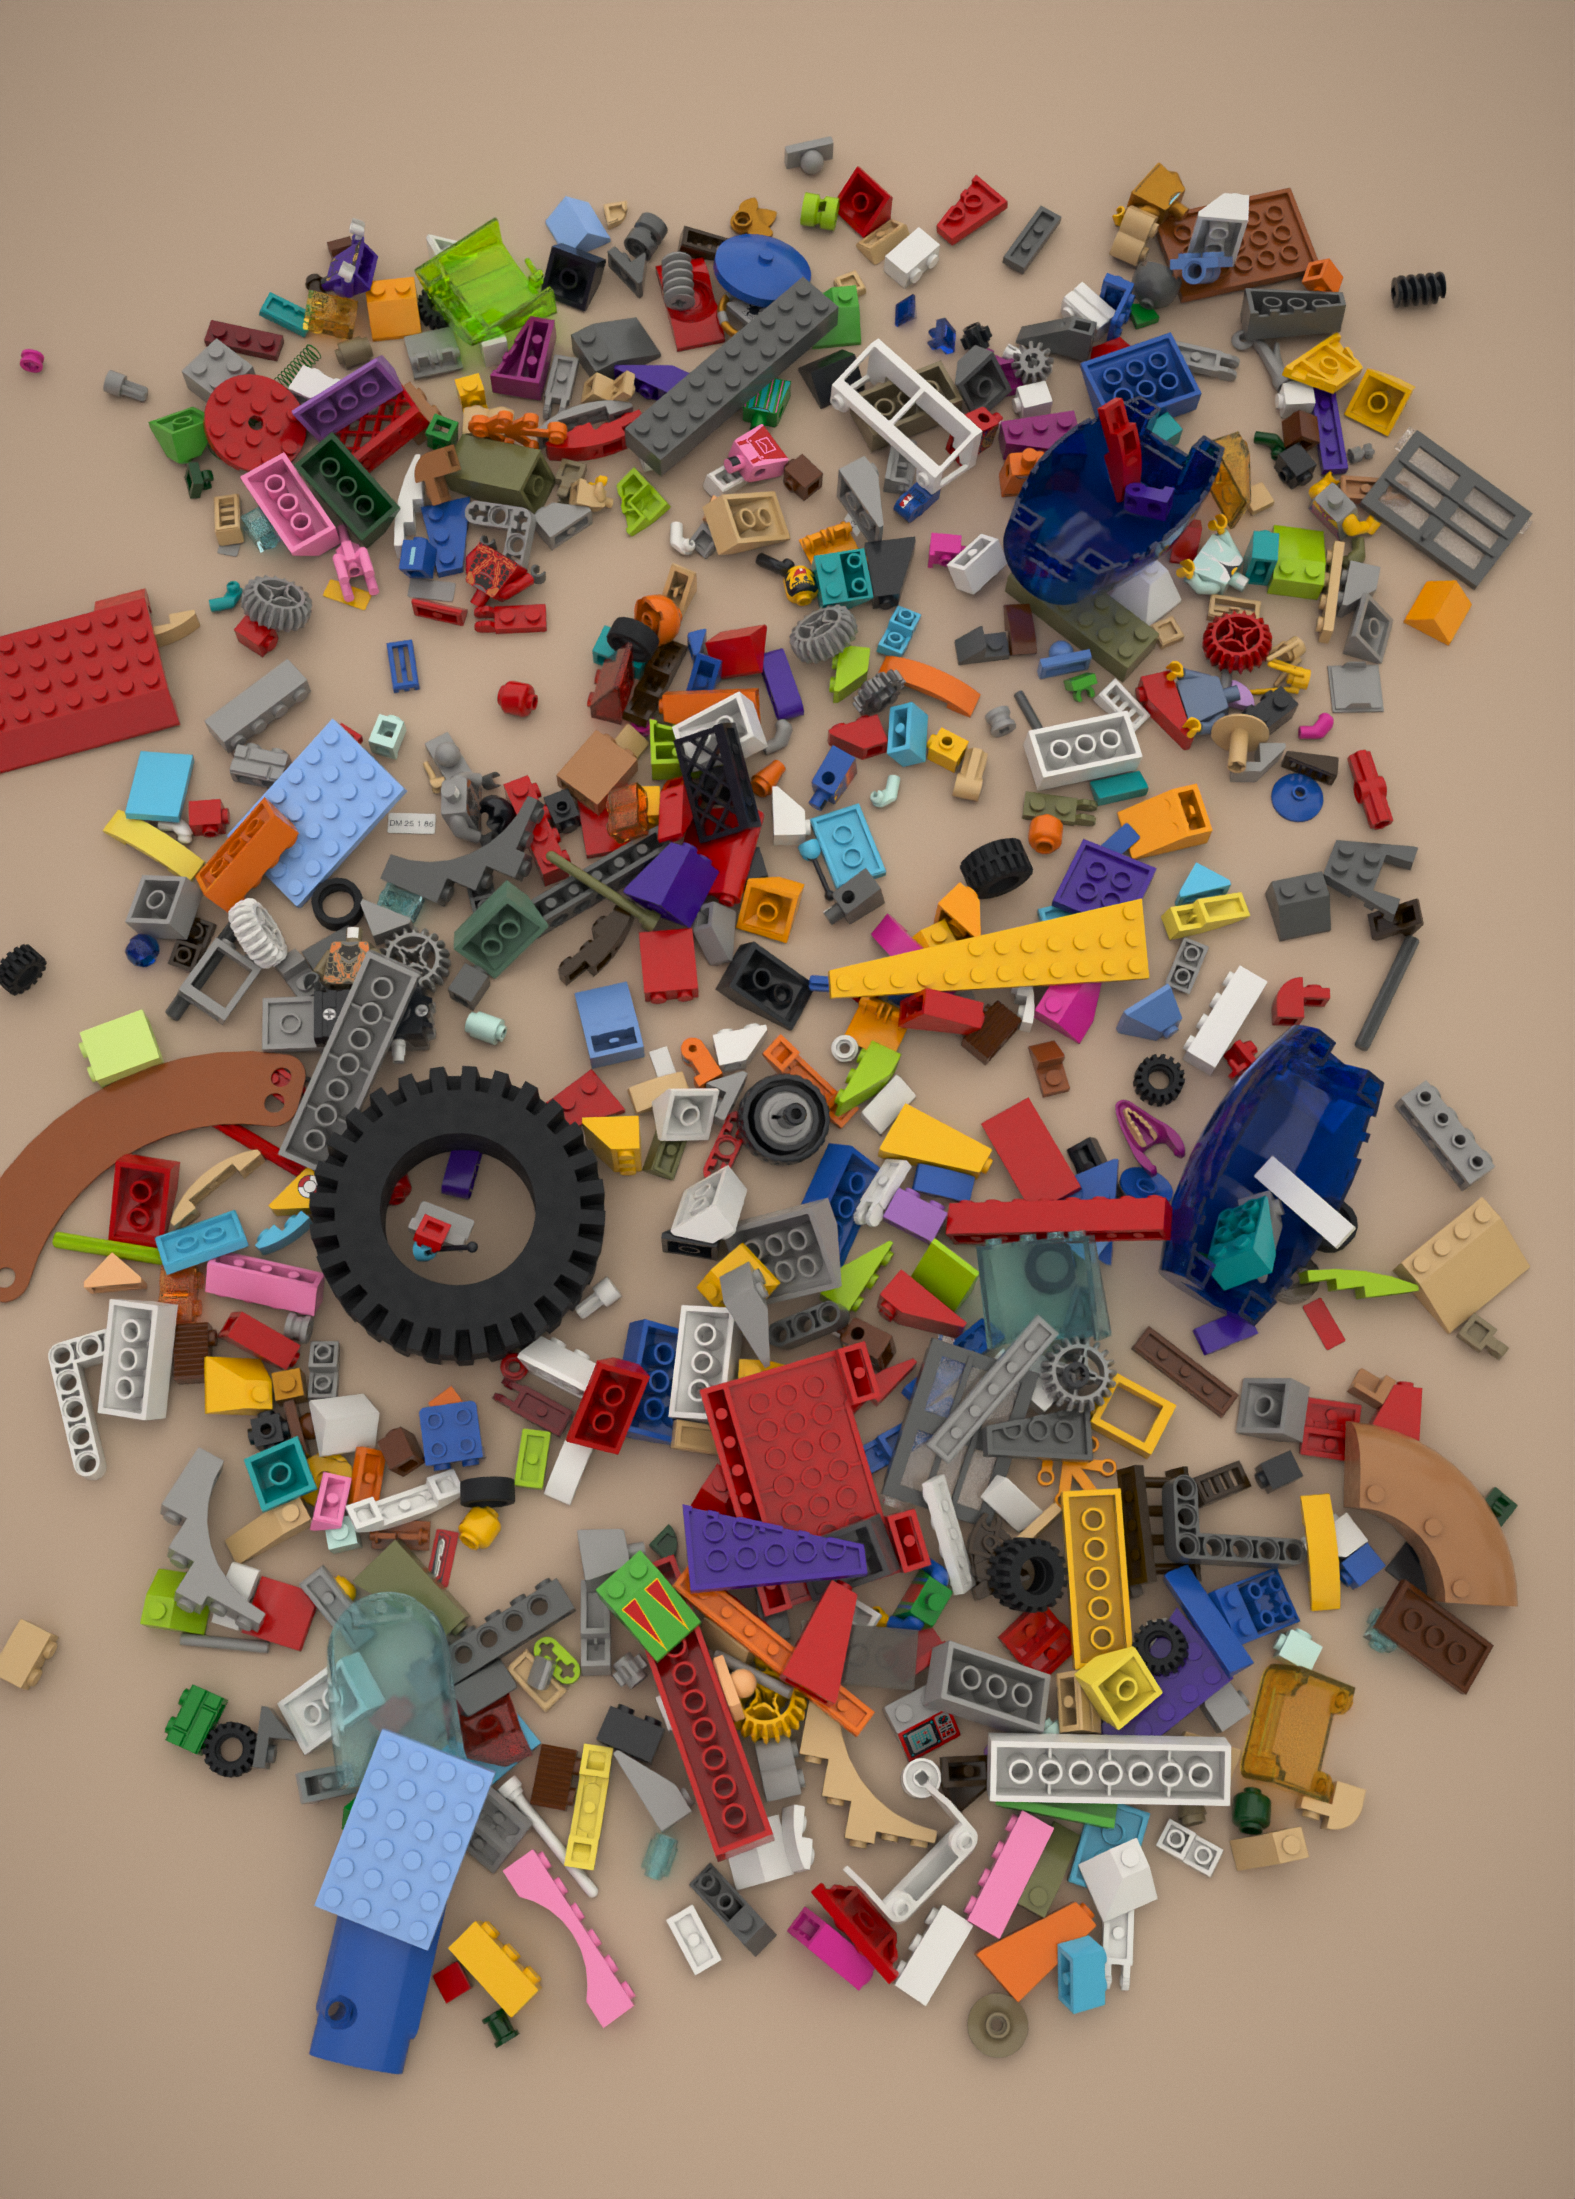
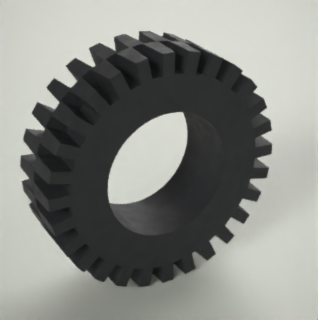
[309,1066,606,1366]

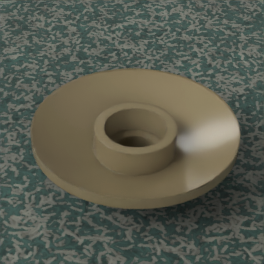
[967,1993,1028,2058]

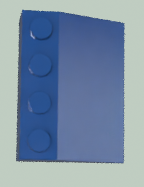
[1080,332,1202,440]
[623,1319,679,1446]

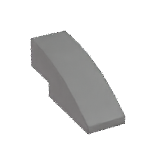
[581,1580,612,1676]

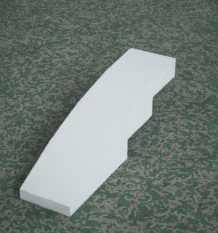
[394,454,425,559]

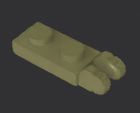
[1022,791,1098,827]

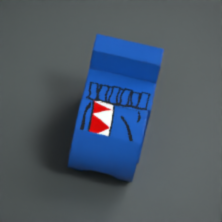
[893,482,941,523]

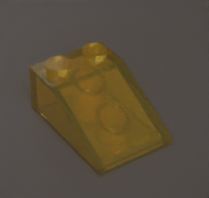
[1197,431,1251,529]

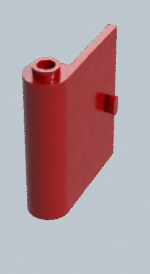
[682,808,765,907]

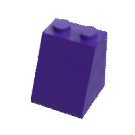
[623,842,719,928]

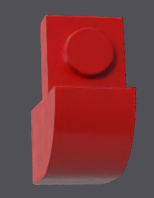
[1271,977,1330,1026]

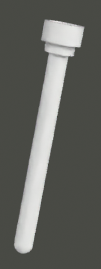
[497,1775,598,1898]

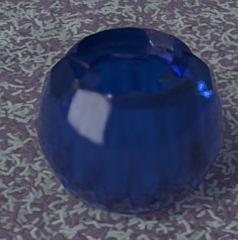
[125,934,160,968]

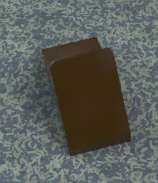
[1367,898,1424,941]

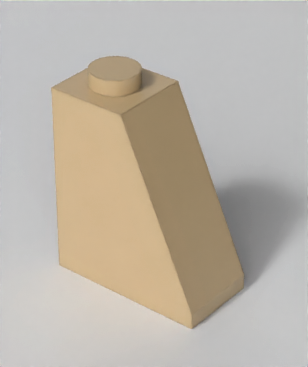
[1229,1827,1309,1871]

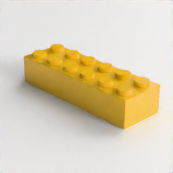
[1060,1488,1132,1670]

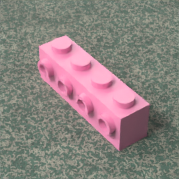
[205,1253,325,1316]
[963,1810,1054,1939]

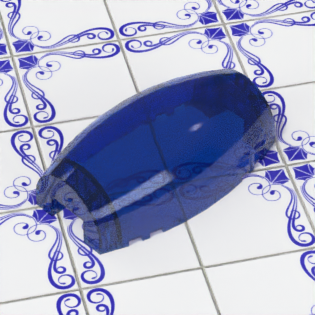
[1003,395,1225,605]
[1158,1025,1385,1326]

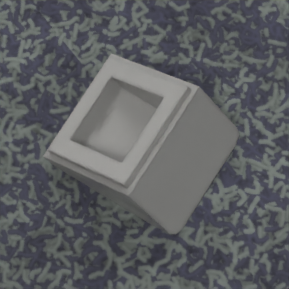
[689,523,716,559]
[527,1656,557,1690]

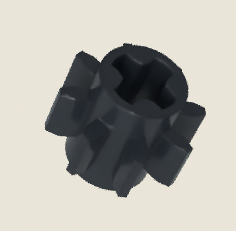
[960,322,992,350]

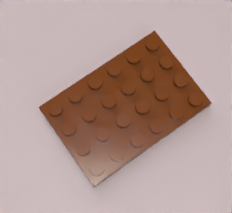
[1156,187,1318,303]

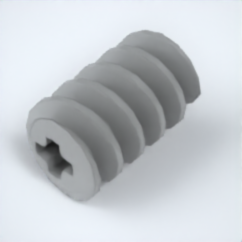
[661,252,695,311]

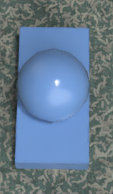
[1037,641,1092,679]

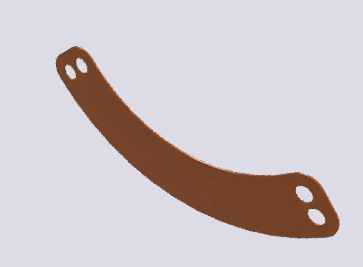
[0,1051,306,1302]

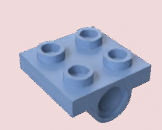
[1170,252,1233,284]

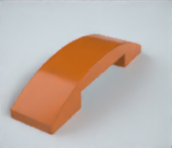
[878,655,981,718]
[762,1034,859,1129]

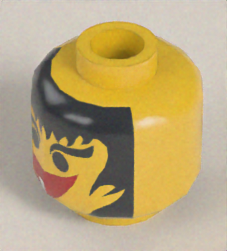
[783,565,818,606]

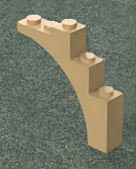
[799,1700,937,1849]

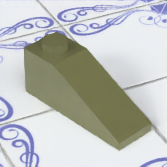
[1017,1821,1081,1918]

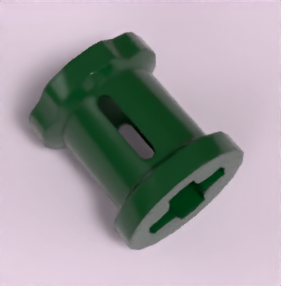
[482,2008,520,2048]

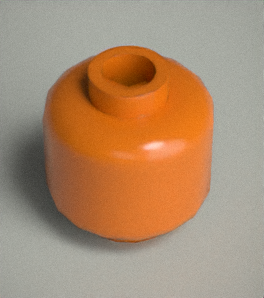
[1028,814,1063,854]

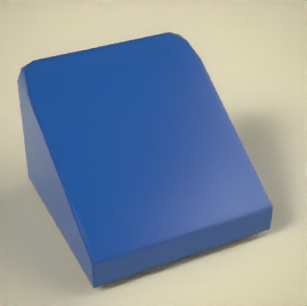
[687,629,707,665]

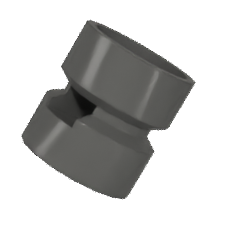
[624,212,668,261]

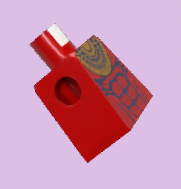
[945,407,1004,466]

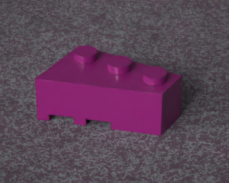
[490,316,557,401]

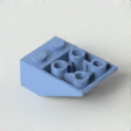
[574,982,645,1069]

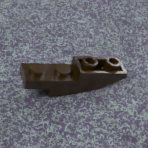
[558,898,636,986]

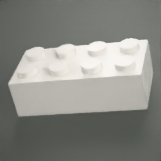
[1023,710,1143,791]

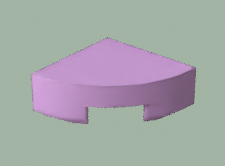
[1228,680,1255,710]

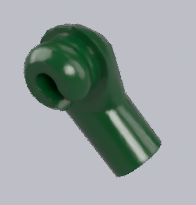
[1254,431,1287,461]

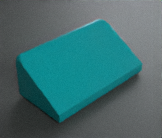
[1089,771,1149,806]

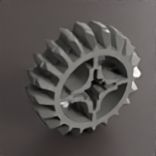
[241,575,312,633]
[789,604,858,664]
[380,926,451,993]
[1039,1336,1117,1413]

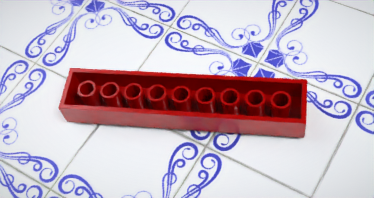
[644,1554,775,1862]

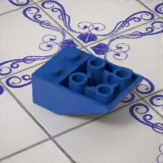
[1208,1569,1300,1645]

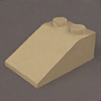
[702,491,791,555]

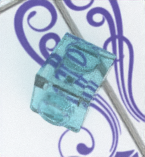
[377,882,425,924]
[1363,1606,1397,1654]

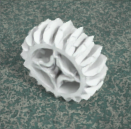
[228,898,287,969]

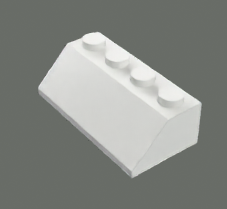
[98,1299,178,1420]
[668,1305,743,1424]

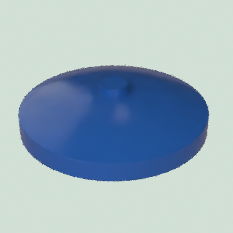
[713,234,811,308]

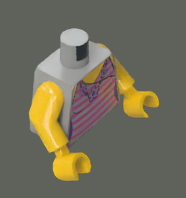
[1308,471,1382,541]

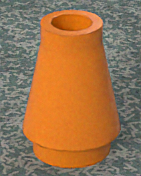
[751,760,786,797]

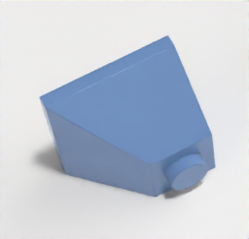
[1116,984,1182,1041]

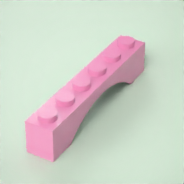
[503,1849,636,2028]

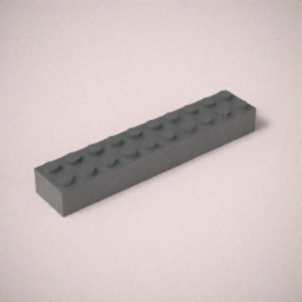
[625,277,839,477]

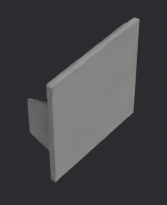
[1327,661,1384,713]

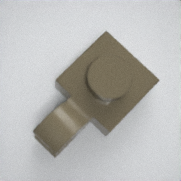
[555,458,587,504]
[1456,1313,1509,1360]

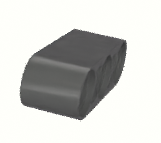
[769,1301,850,1350]

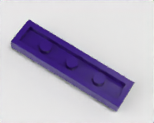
[1311,387,1348,475]

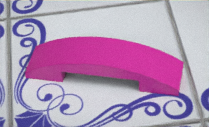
[871,914,957,995]

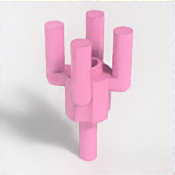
[333,525,379,602]

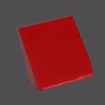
[432,1960,473,2004]

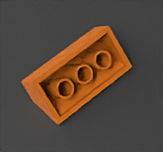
[195,797,299,913]

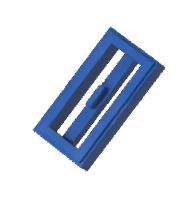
[386,639,420,693]

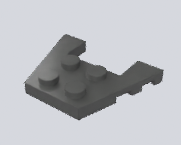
[1323,840,1418,922]

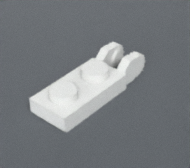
[853,1158,912,1227]
[1101,1910,1134,1991]

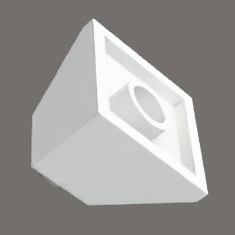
[1110,553,1181,626]
[1078,1838,1158,1923]

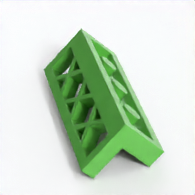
[995,1801,1118,1830]

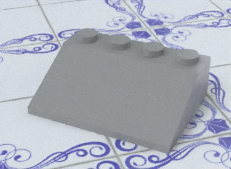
[725,1198,842,1304]

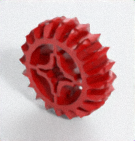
[1202,609,1273,675]

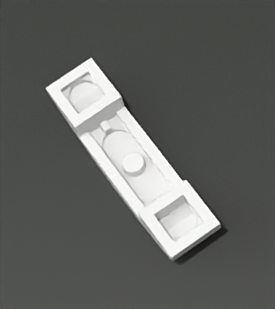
[544,1440,594,1505]
[346,1469,460,1532]

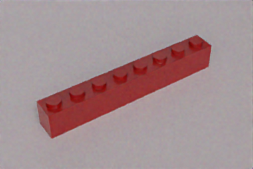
[946,1195,1173,1245]

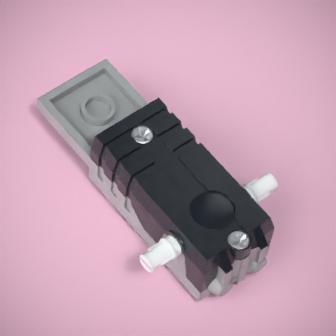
[262,987,436,1064]

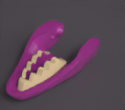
[1115,1099,1185,1177]

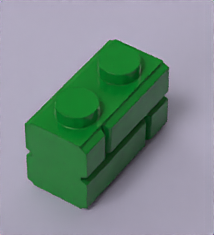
[165,1684,229,1756]

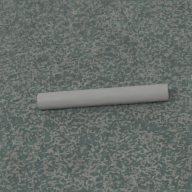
[180,1633,270,1653]
[713,1650,794,1699]

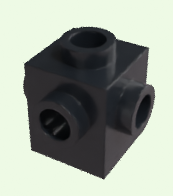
[247,1411,291,1452]

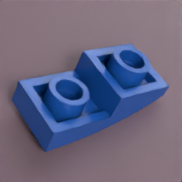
[912,1163,975,1202]

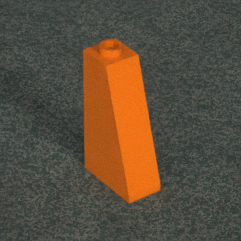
[659,688,761,725]
[974,1902,1097,2002]

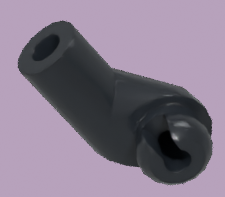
[756,553,795,577]

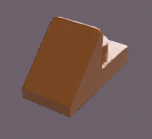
[1028,1040,1070,1098]

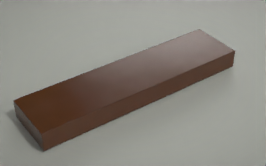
[1131,1326,1239,1418]

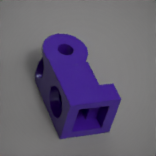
[1124,483,1175,521]

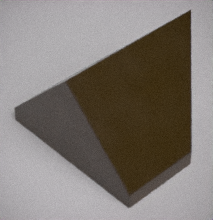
[939,1755,988,1813]

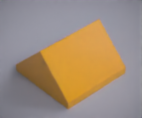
[1404,580,1472,646]

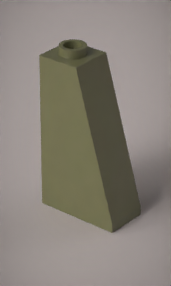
[353,1539,471,1638]

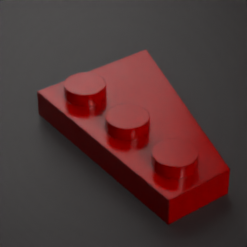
[936,175,1008,246]
[546,1069,625,1127]

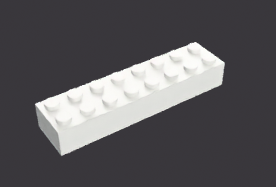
[987,1732,1231,1806]

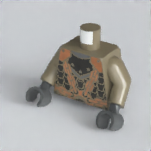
[302,927,382,991]

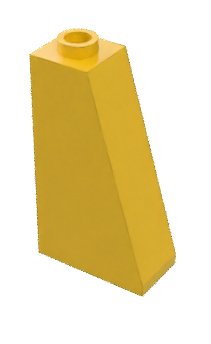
[878,1103,993,1180]

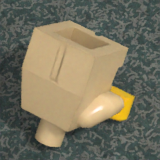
[569,475,613,512]

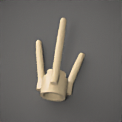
[1266,636,1306,687]

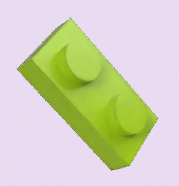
[515,1428,552,1490]

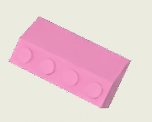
[240,452,341,556]

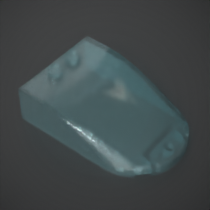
[326,1592,465,1790]

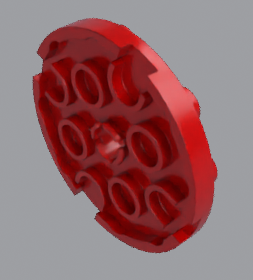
[203,374,306,472]

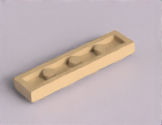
[1315,541,1345,644]

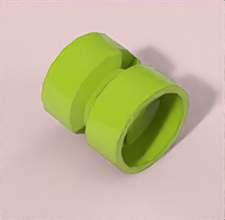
[800,192,840,231]

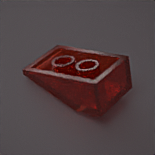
[587,642,635,725]

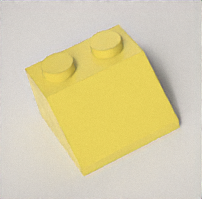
[1074,1646,1163,1730]

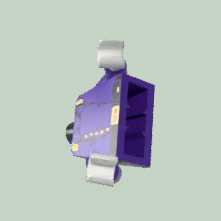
[321,218,378,299]

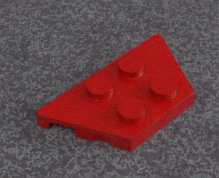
[811,1883,899,1984]

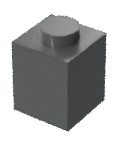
[448,963,490,1011]

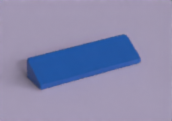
[1163,1565,1254,1678]

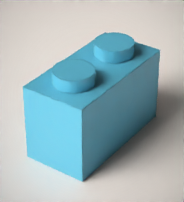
[887,702,928,767]
[1057,1935,1107,2014]

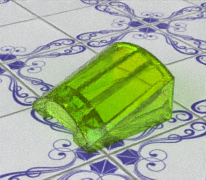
[414,217,557,346]

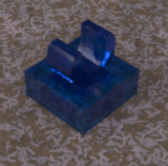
[927,318,956,354]

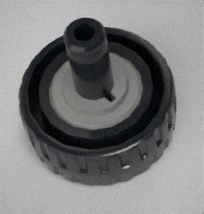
[736,1073,831,1166]

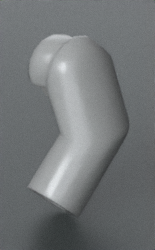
[763,719,792,755]

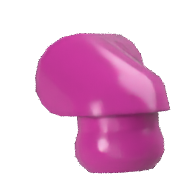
[1298,713,1334,739]

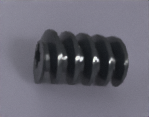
[1391,272,1446,308]

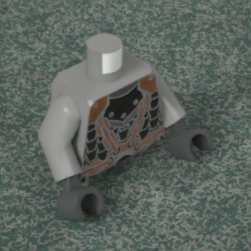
[441,772,501,847]

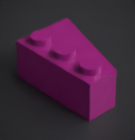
[998,410,1085,470]

